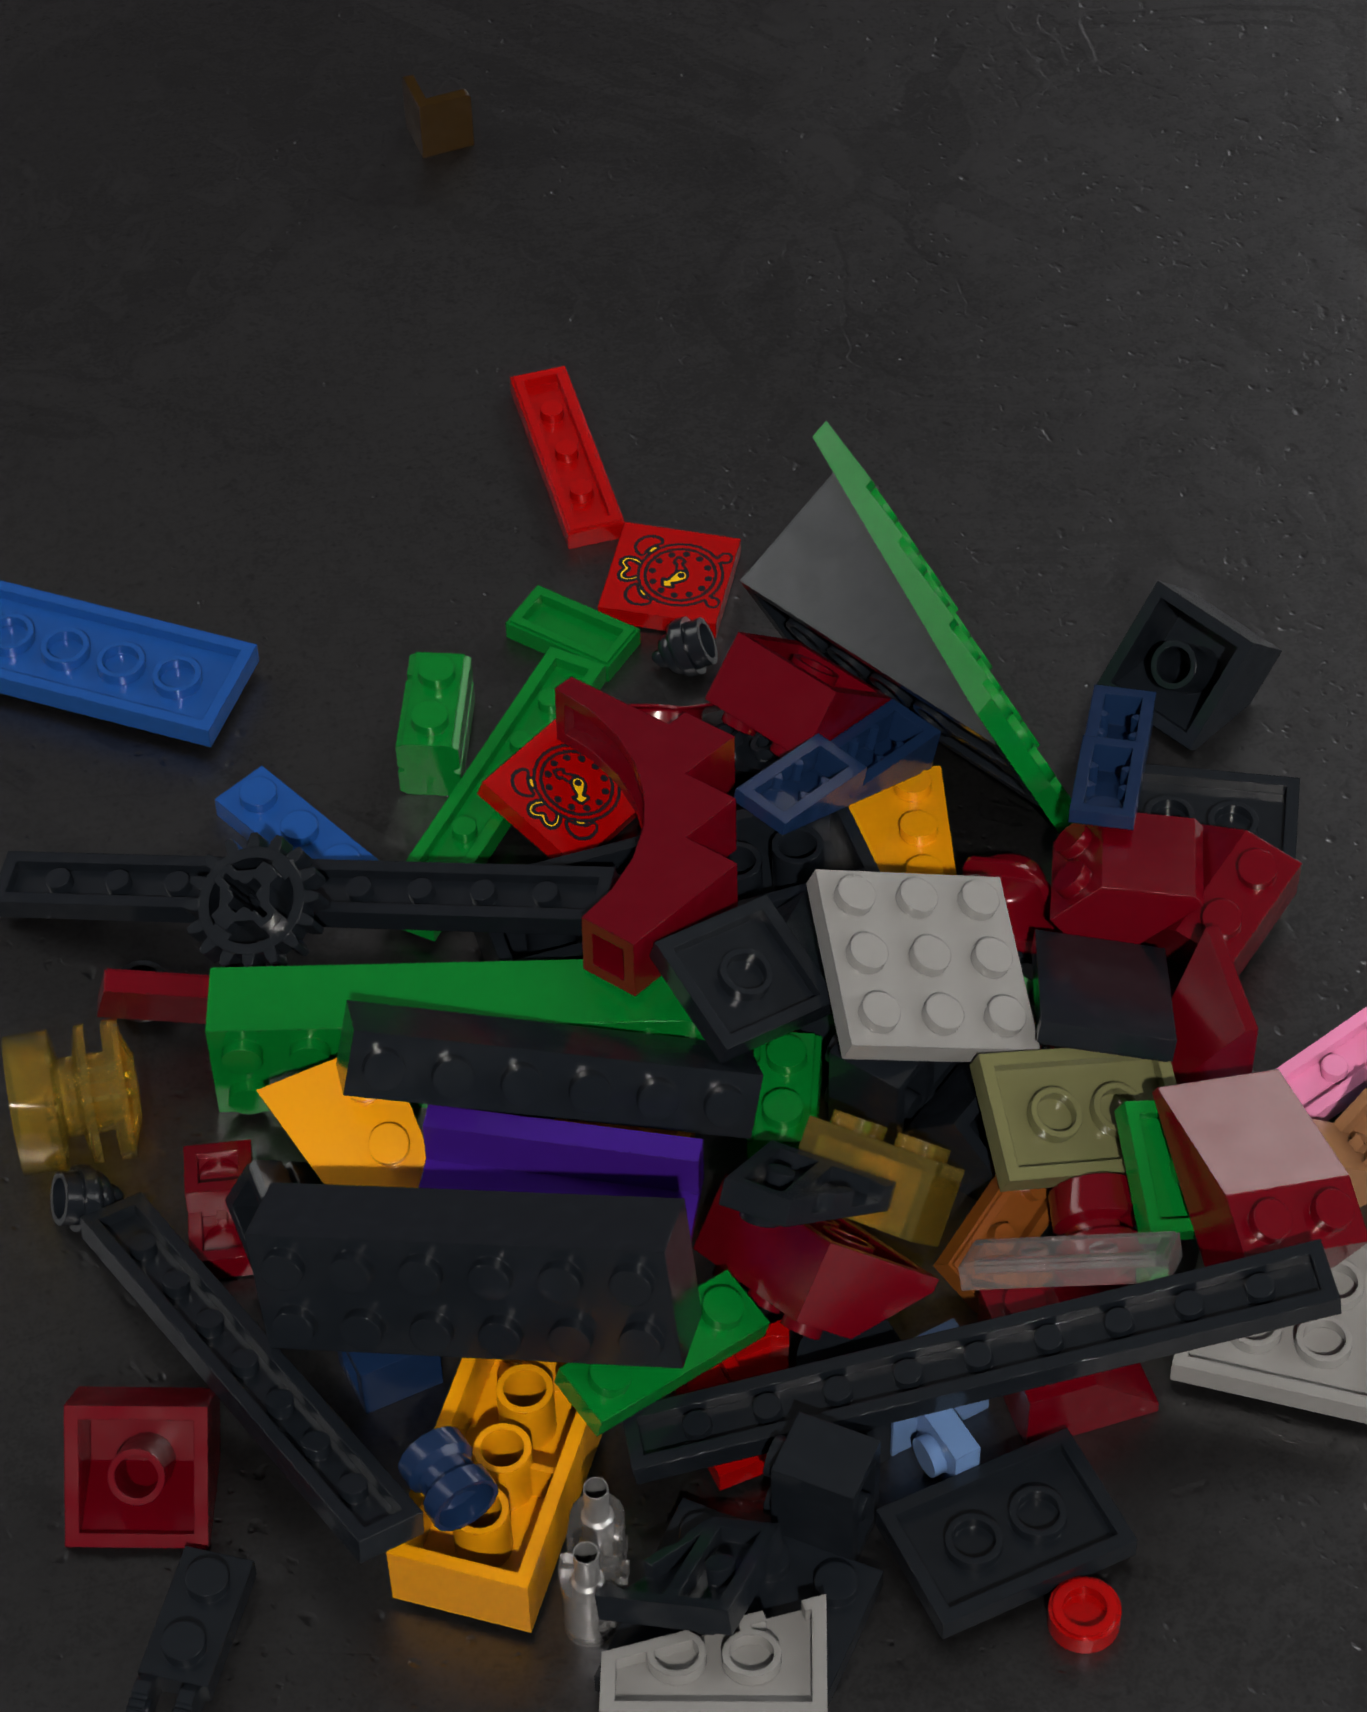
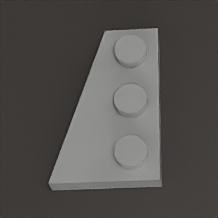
[599,1594,828,1712]

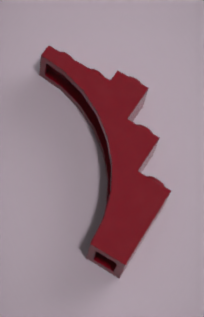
[555,677,738,996]

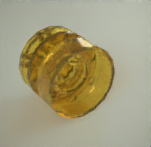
[1,1018,143,1176]

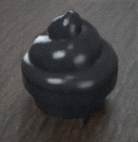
[652,616,718,677]
[50,1164,124,1232]

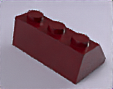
[693,1173,939,1340]

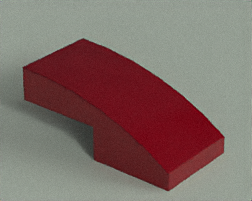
[183,1139,253,1279]

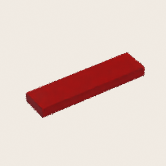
[510,366,625,549]

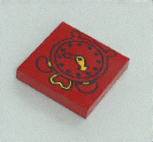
[598,522,741,639]
[477,719,637,859]

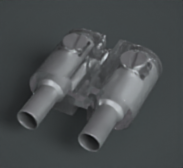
[558,1477,630,1648]

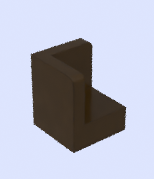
[402,74,474,158]

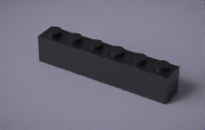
[336,1000,764,1139]

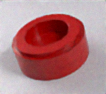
[1047,1576,1122,1654]

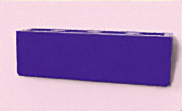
[419,1104,704,1242]

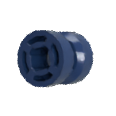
[398,1426,498,1531]

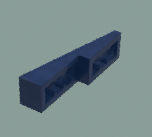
[1068,684,1156,830]
[734,699,941,836]

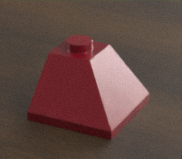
[1171,925,1259,1084]

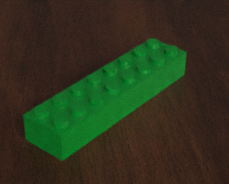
[205,959,705,1114]

